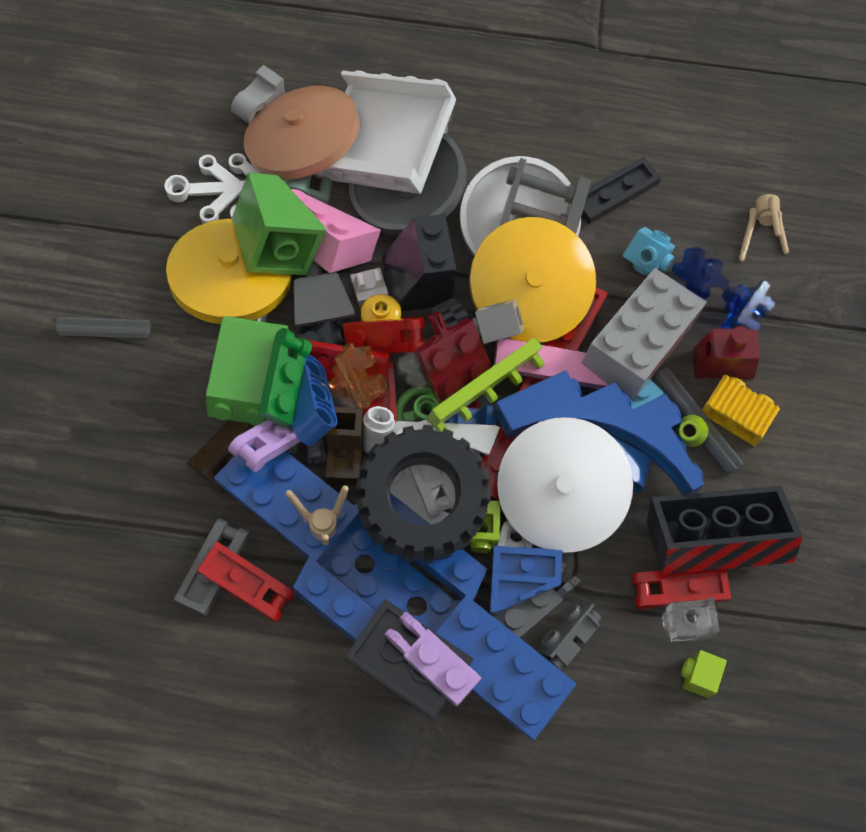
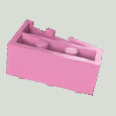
[291,189,381,273]

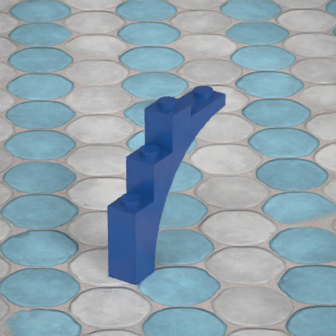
[494,370,704,494]

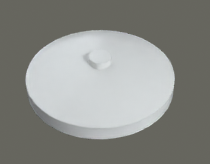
[459,156,581,257]
[497,417,633,553]

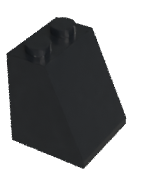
[382,214,456,312]

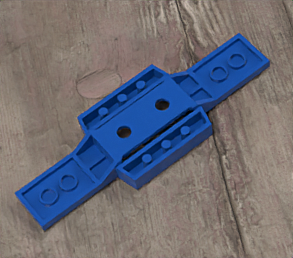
[214,446,577,742]

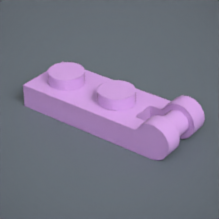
[228,420,301,472]

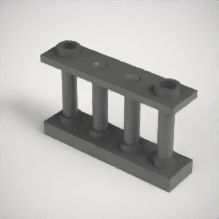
[499,158,592,234]

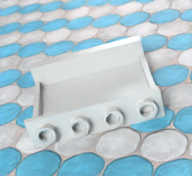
[314,70,456,194]

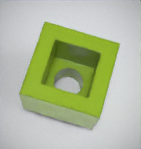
[681,650,727,698]

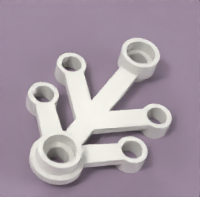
[165,153,259,224]

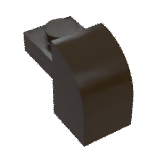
[326,407,363,485]

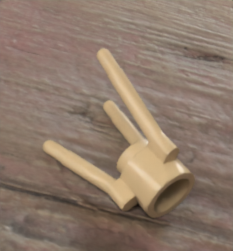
[739,194,789,262]
[285,485,349,545]

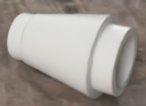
[362,406,395,454]

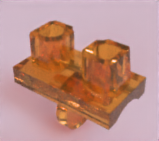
[329,343,388,409]

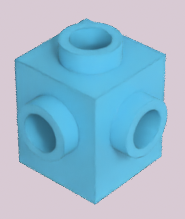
[623,227,676,276]

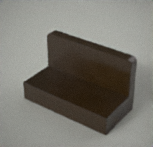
[187,420,252,494]

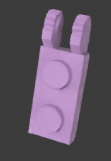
[384,612,482,707]

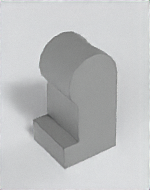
[231,65,285,124]

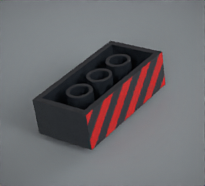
[646,486,803,575]

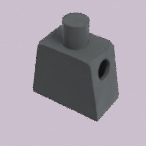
[294,262,355,338]

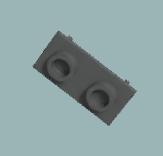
[537,602,601,670]

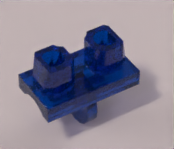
[672,247,729,299]
[721,280,776,332]

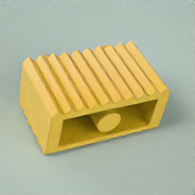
[702,375,780,447]

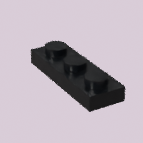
[581,157,662,224]

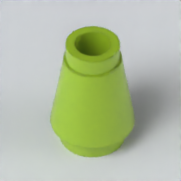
[675,415,708,447]

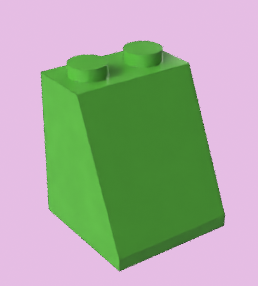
[232,172,326,275]
[206,316,288,425]

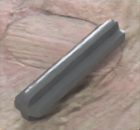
[55,317,151,338]

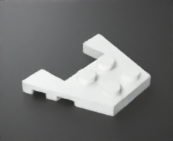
[390,421,500,525]

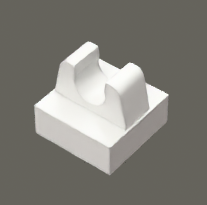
[350,268,388,307]

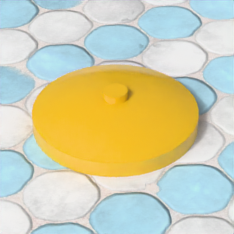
[469,217,596,343]
[166,219,292,324]

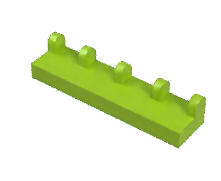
[427,337,545,433]

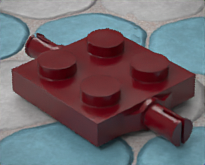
[414,312,492,409]

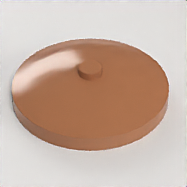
[244,86,360,180]

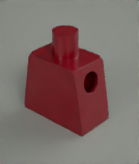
[693,326,760,379]

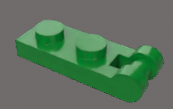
[258,328,312,427]

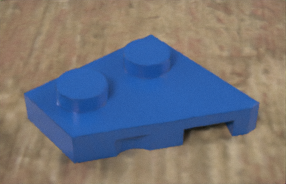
[490,545,562,614]

